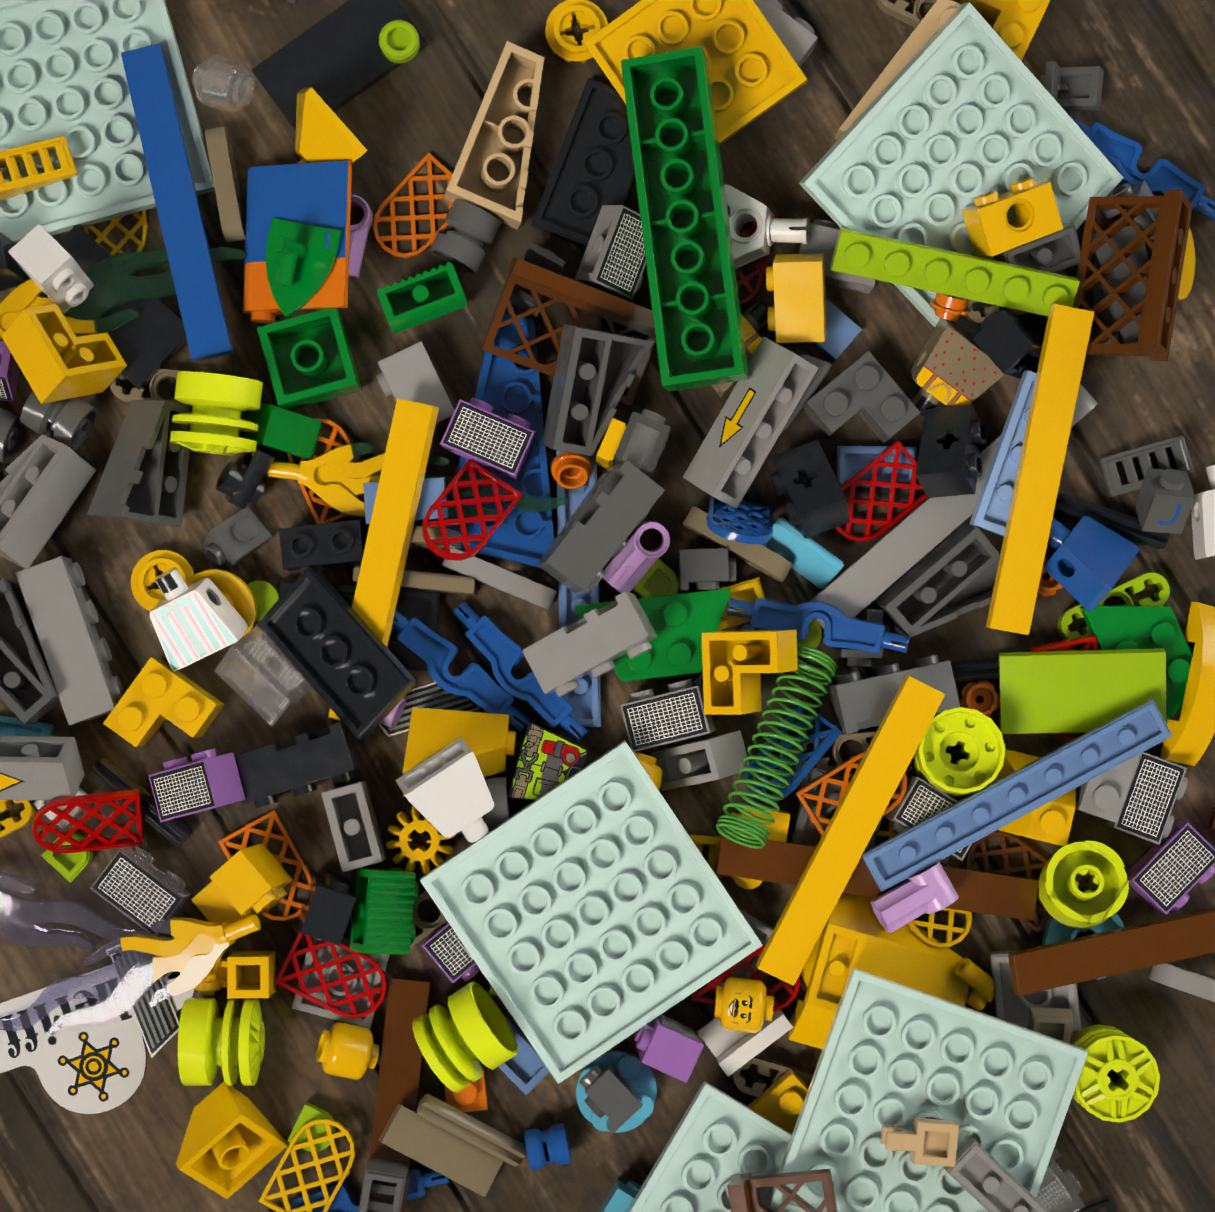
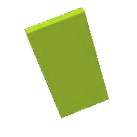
[999,648,1166,734]

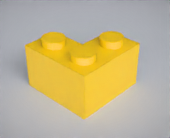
[959,0,1050,61]
[1,304,127,404]
[702,629,798,715]
[103,657,225,747]
[191,843,293,924]

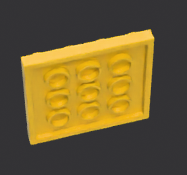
[584,0,808,145]

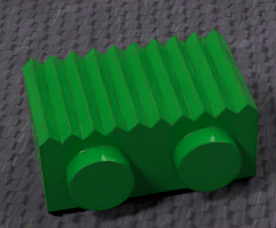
[377,262,468,334]
[350,868,419,955]

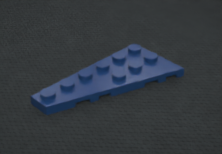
[445,313,554,569]

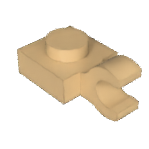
[880,1118,959,1167]

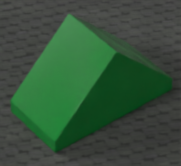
[239,403,323,460]

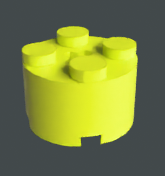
[1038,841,1129,929]

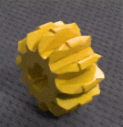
[386,806,455,874]

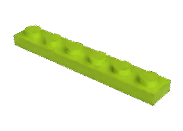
[830,227,1080,316]

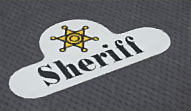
[0,964,194,1114]

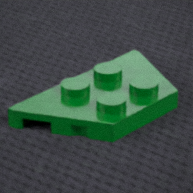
[575,588,730,682]
[1079,605,1192,724]

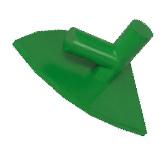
[265,218,343,317]

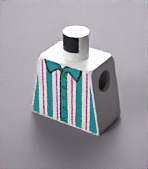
[150,567,249,672]

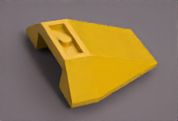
[788,893,970,1049]

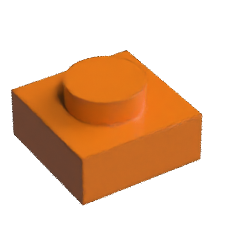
[444,1067,488,1112]

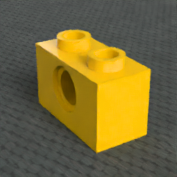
[961,177,1063,257]

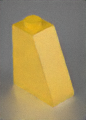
[403,707,516,797]

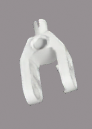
[724,185,810,269]

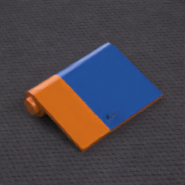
[243,160,352,324]

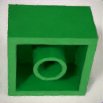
[257,308,362,411]

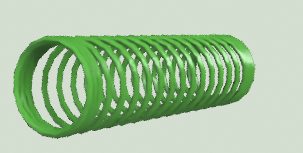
[715,645,838,849]

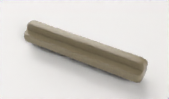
[416,1094,527,1166]

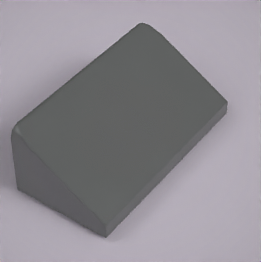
[994,223,1081,273]

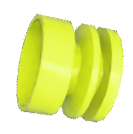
[170,371,263,455]
[912,707,1006,797]
[412,981,518,1093]
[178,998,265,1086]
[1070,1024,1160,1123]

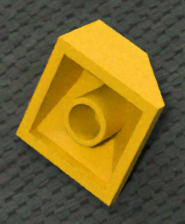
[295,87,368,164]
[987,749,1076,846]
[176,1082,288,1199]

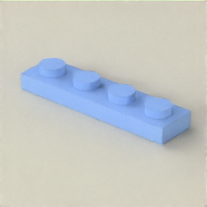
[970,370,1037,537]

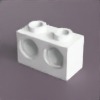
[8,223,94,313]

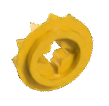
[545,0,608,63]
[131,550,194,611]

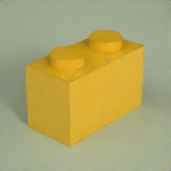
[766,253,827,343]

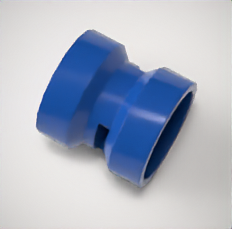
[524,1122,572,1171]

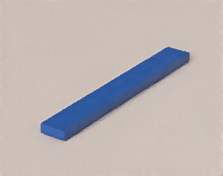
[121,43,234,363]

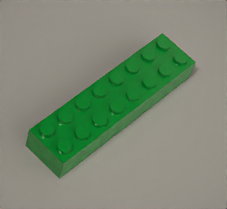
[621,46,749,391]

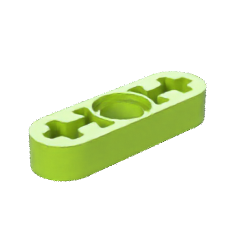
[1057,572,1170,640]

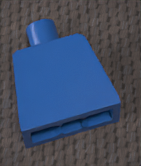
[1044,516,1141,612]

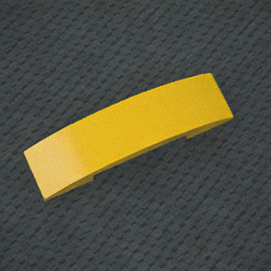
[1160,602,1215,766]

